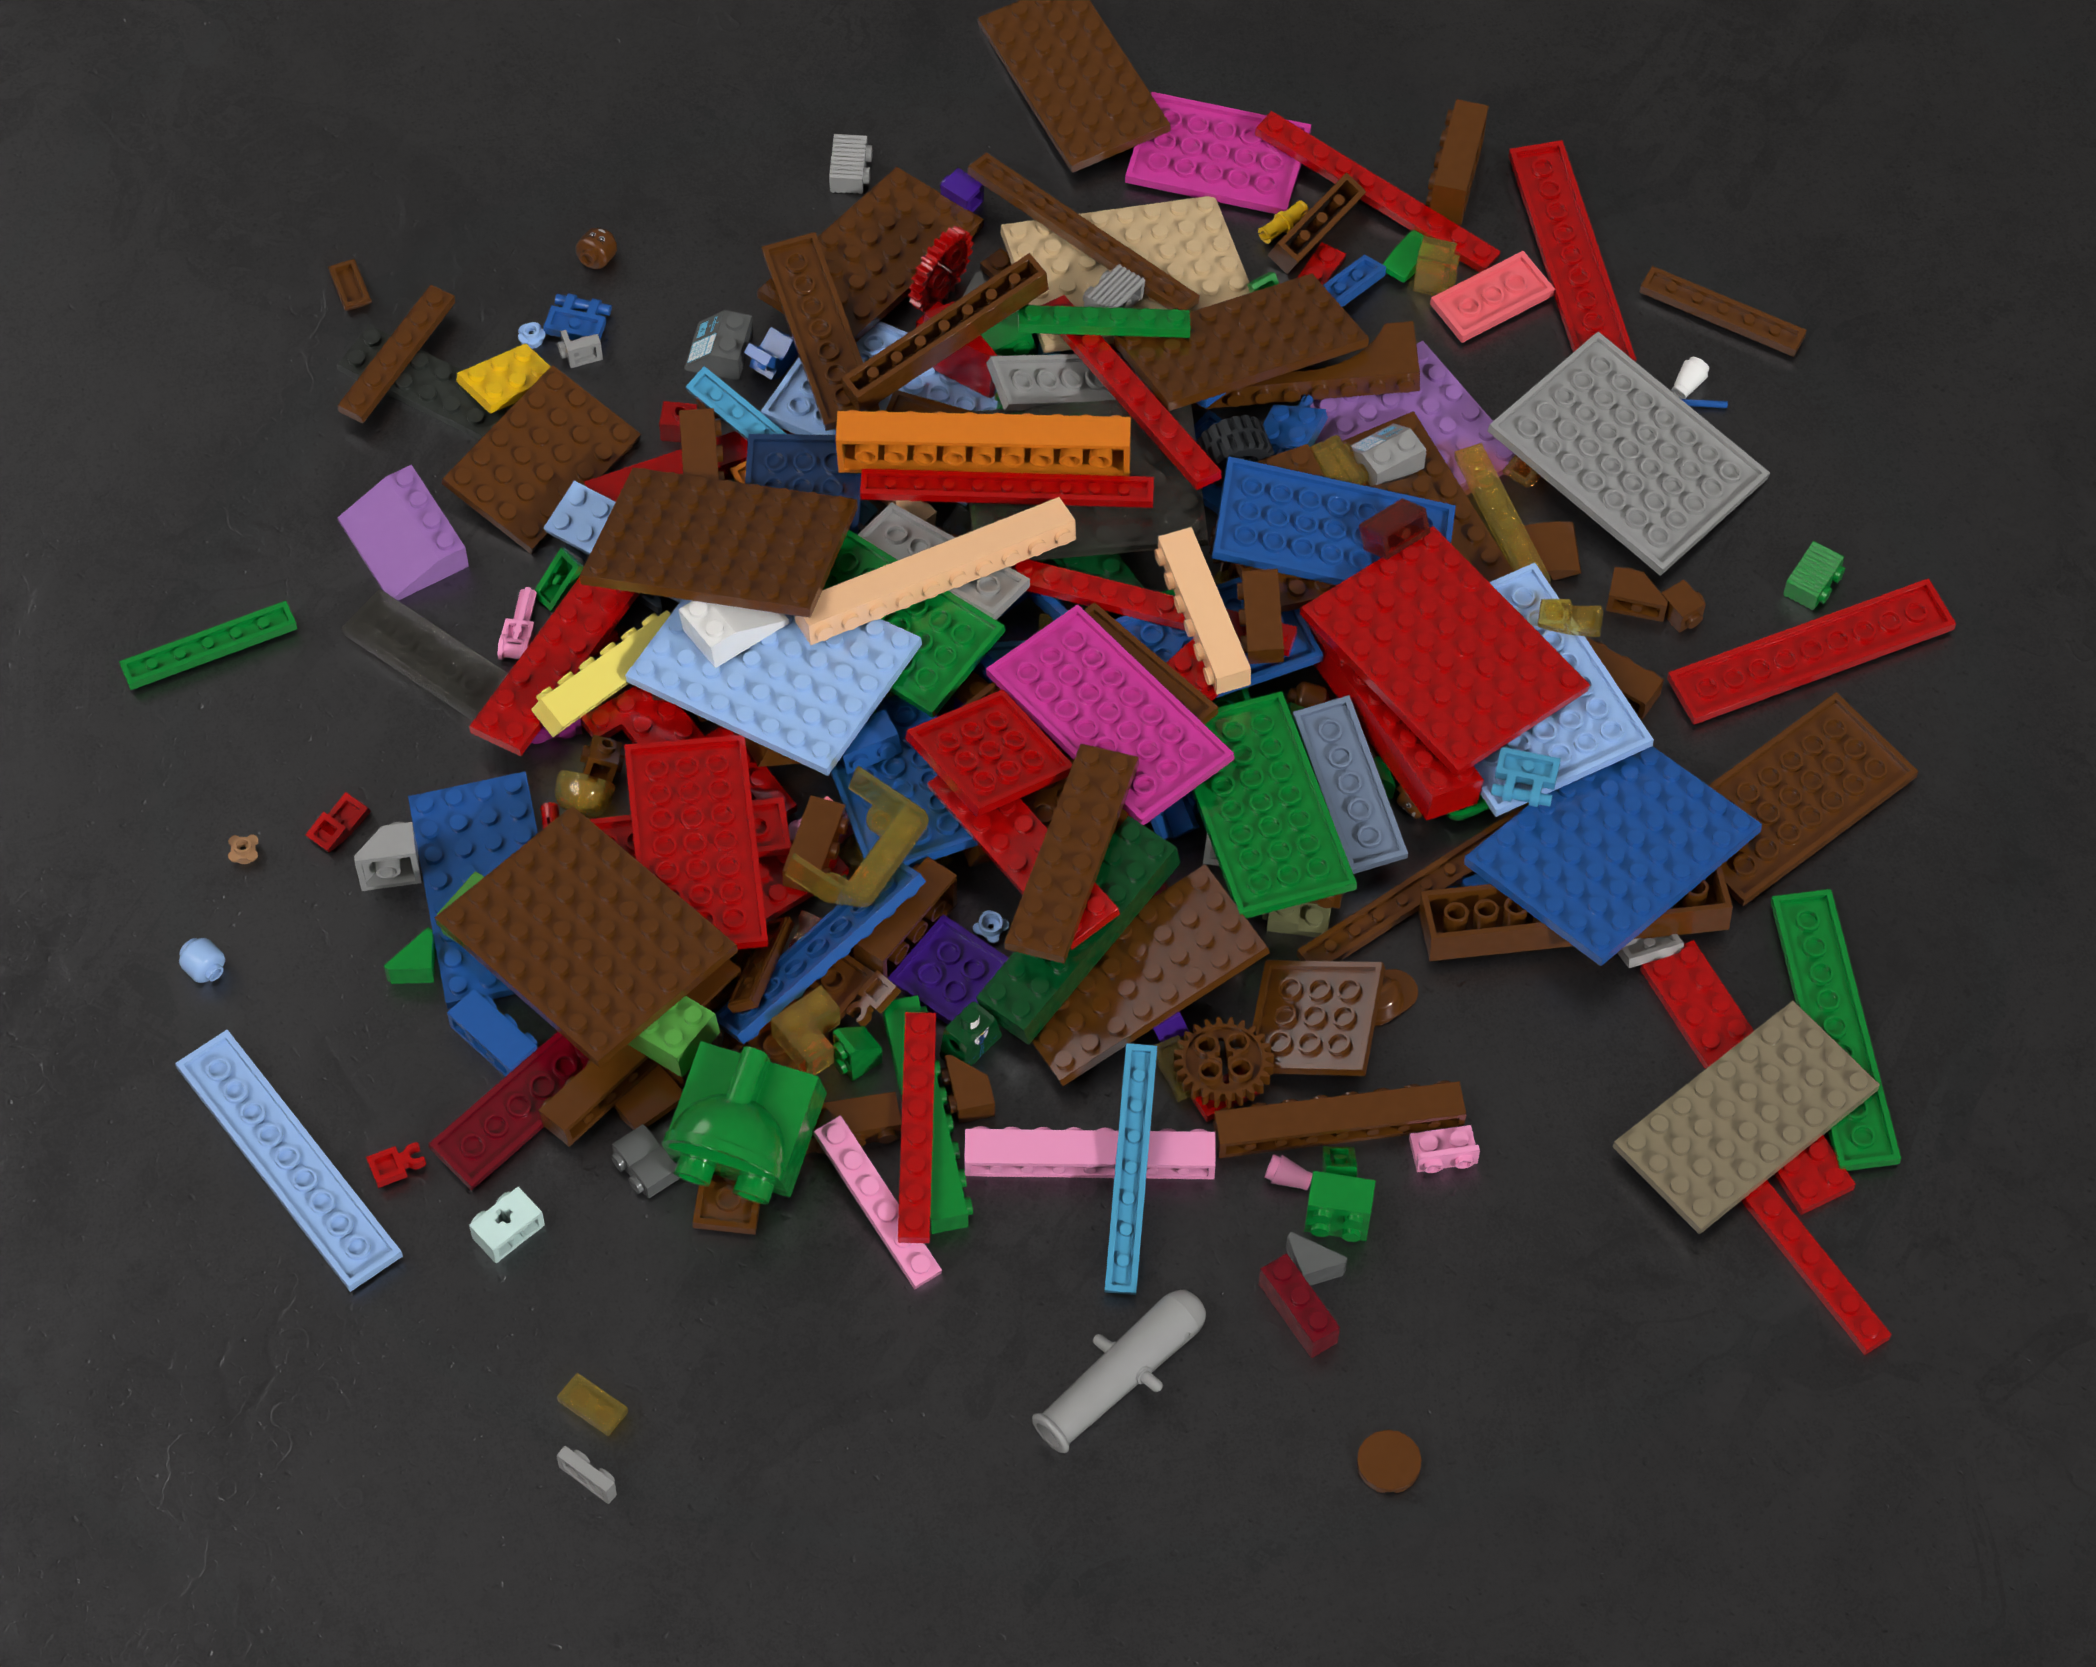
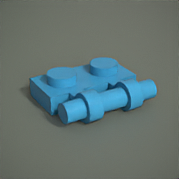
[1491,747,1561,807]

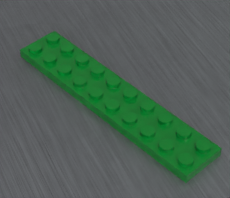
[1771,889,1901,1171]

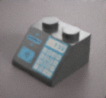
[685,310,753,380]

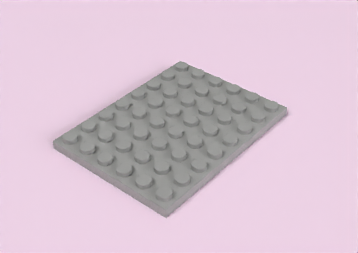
[1487,332,1770,576]

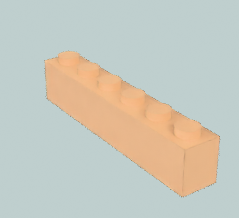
[1154,527,1251,695]

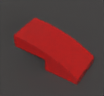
[305,792,371,852]

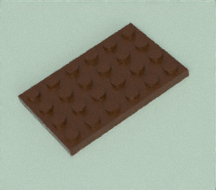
[442,365,641,554]

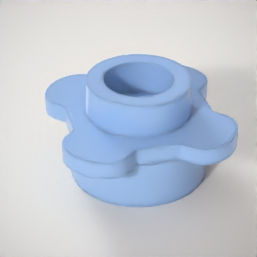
[973,910,1009,943]

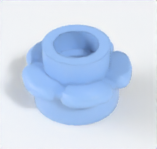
[518,322,546,349]

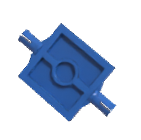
[1263,394,1328,455]

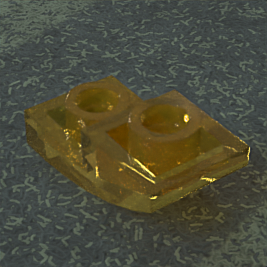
[1538,599,1603,637]

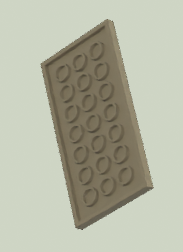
[1613,1001,1880,1234]

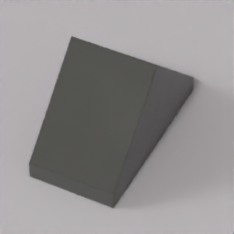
[1286,1231,1348,1286]

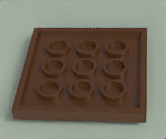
[1253,960,1385,1076]

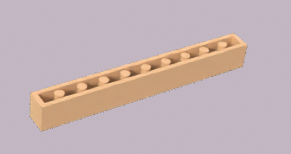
[795,497,1076,645]

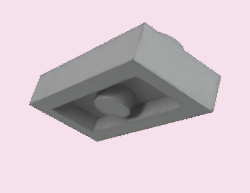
[1617,934,1684,968]
[557,1446,617,1504]

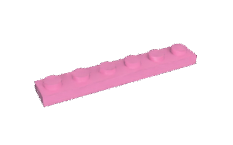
[813,1115,942,1290]

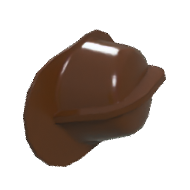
[1375,969,1418,1026]

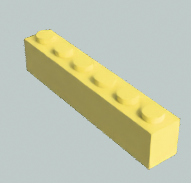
[531,610,671,737]

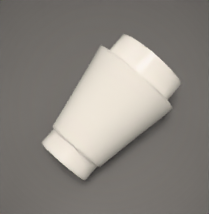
[1671,357,1709,399]

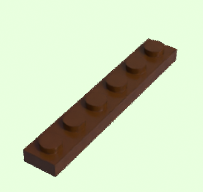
[1640,266,1807,357]
[337,285,456,424]

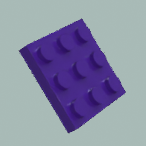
[887,914,1008,1024]

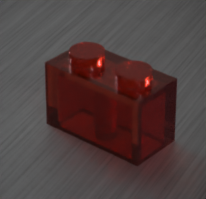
[1359,498,1430,560]

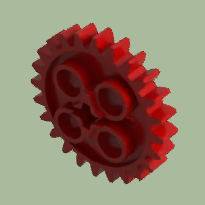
[908,226,974,312]

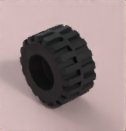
[1196,415,1275,487]

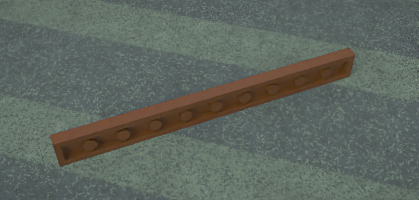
[967,152,1200,311]
[1297,803,1529,961]

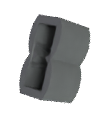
[611,1124,680,1199]

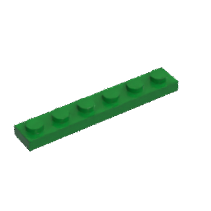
[1018,305,1191,338]
[119,601,297,691]

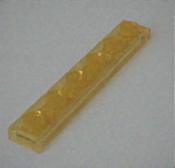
[1454,443,1551,584]

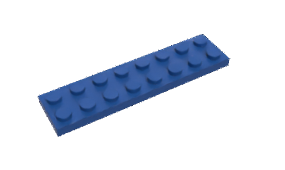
[716,857,926,1045]

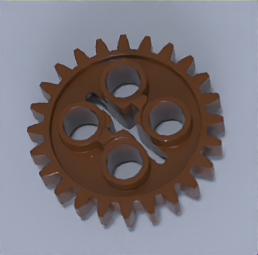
[1174,1017,1274,1108]

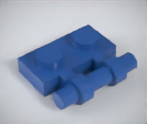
[543,293,612,340]

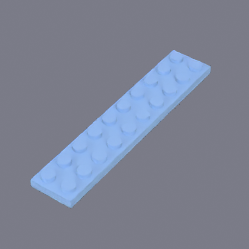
[175,1030,403,1292]

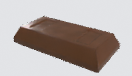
[328,259,372,311]

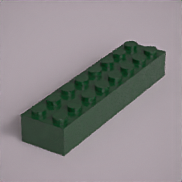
[976,816,1180,1045]

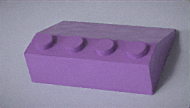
[338,464,469,604]

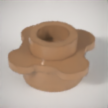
[228,834,259,864]

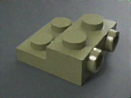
[1262,903,1331,937]

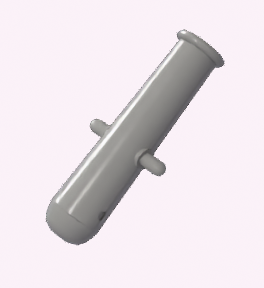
[1032,1289,1206,1453]

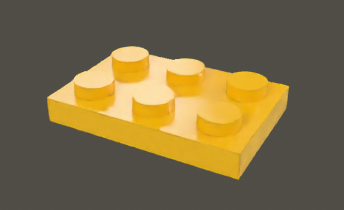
[456,343,551,414]

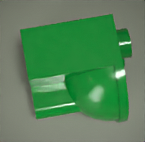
[662,1041,827,1204]

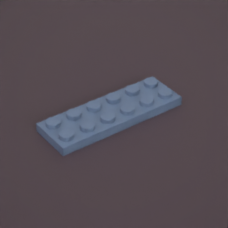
[1292,695,1408,874]

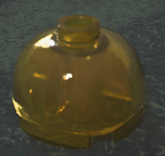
[555,770,616,817]

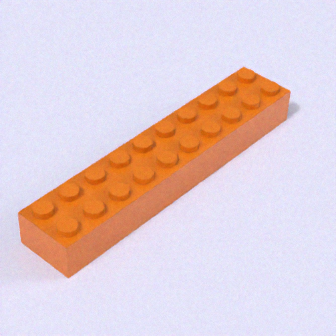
[836,410,1131,476]

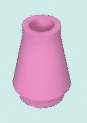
[1264,1154,1313,1191]

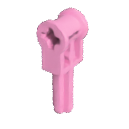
[497,587,537,660]

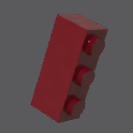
[1259,1253,1340,1358]

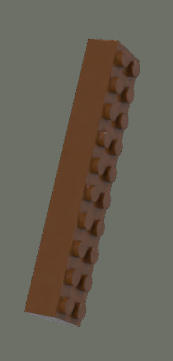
[1419,866,1733,961]

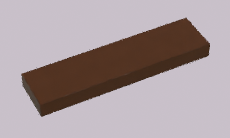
[727,917,795,1014]

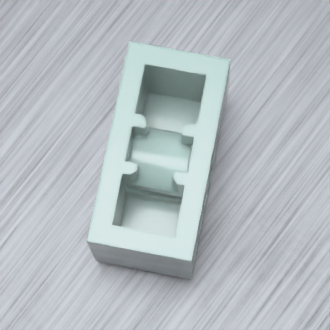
[469,1187,545,1263]

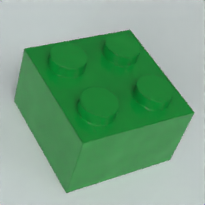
[1304,1171,1376,1242]

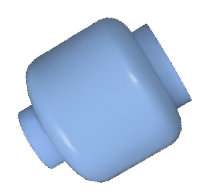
[179,938,225,983]

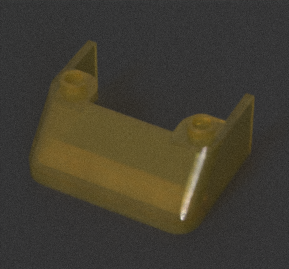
[785,766,929,907]

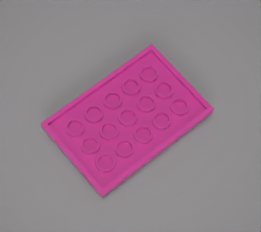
[1125,92,1311,214]

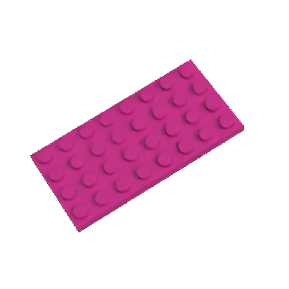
[986,604,1234,825]

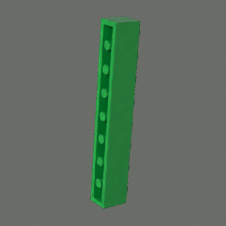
[882,995,973,1234]

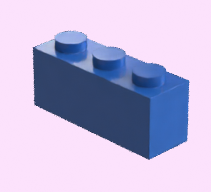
[447,989,539,1077]

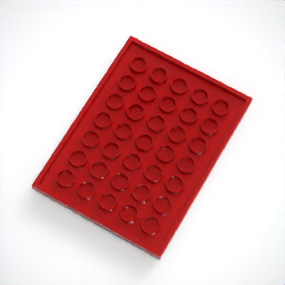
[1300,526,1590,777]

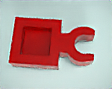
[366,1142,426,1188]

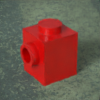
[659,401,698,443]

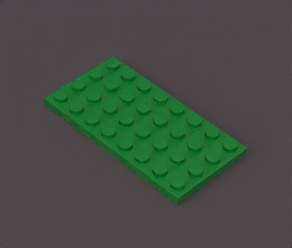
[823,530,1005,718]
[1192,691,1357,918]

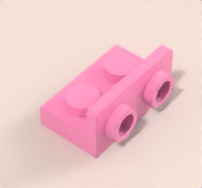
[1409,1125,1480,1173]

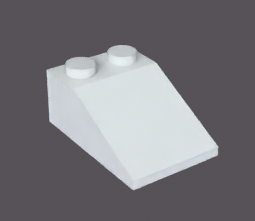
[678,601,790,668]

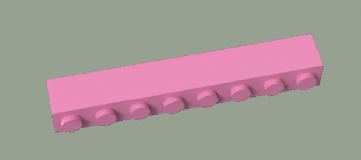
[965,1126,1216,1179]

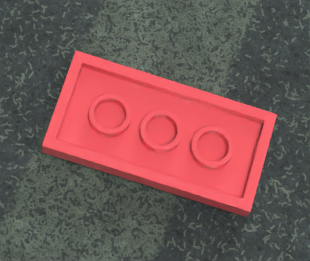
[1430,251,1555,343]

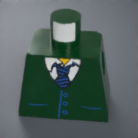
[940,1001,1002,1066]

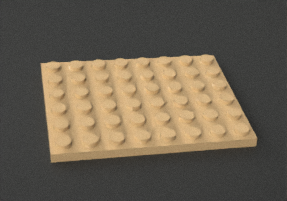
[1000,196,1250,353]

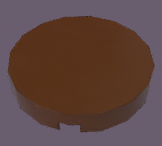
[1357,1430,1422,1493]

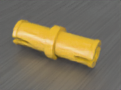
[1258,200,1309,244]

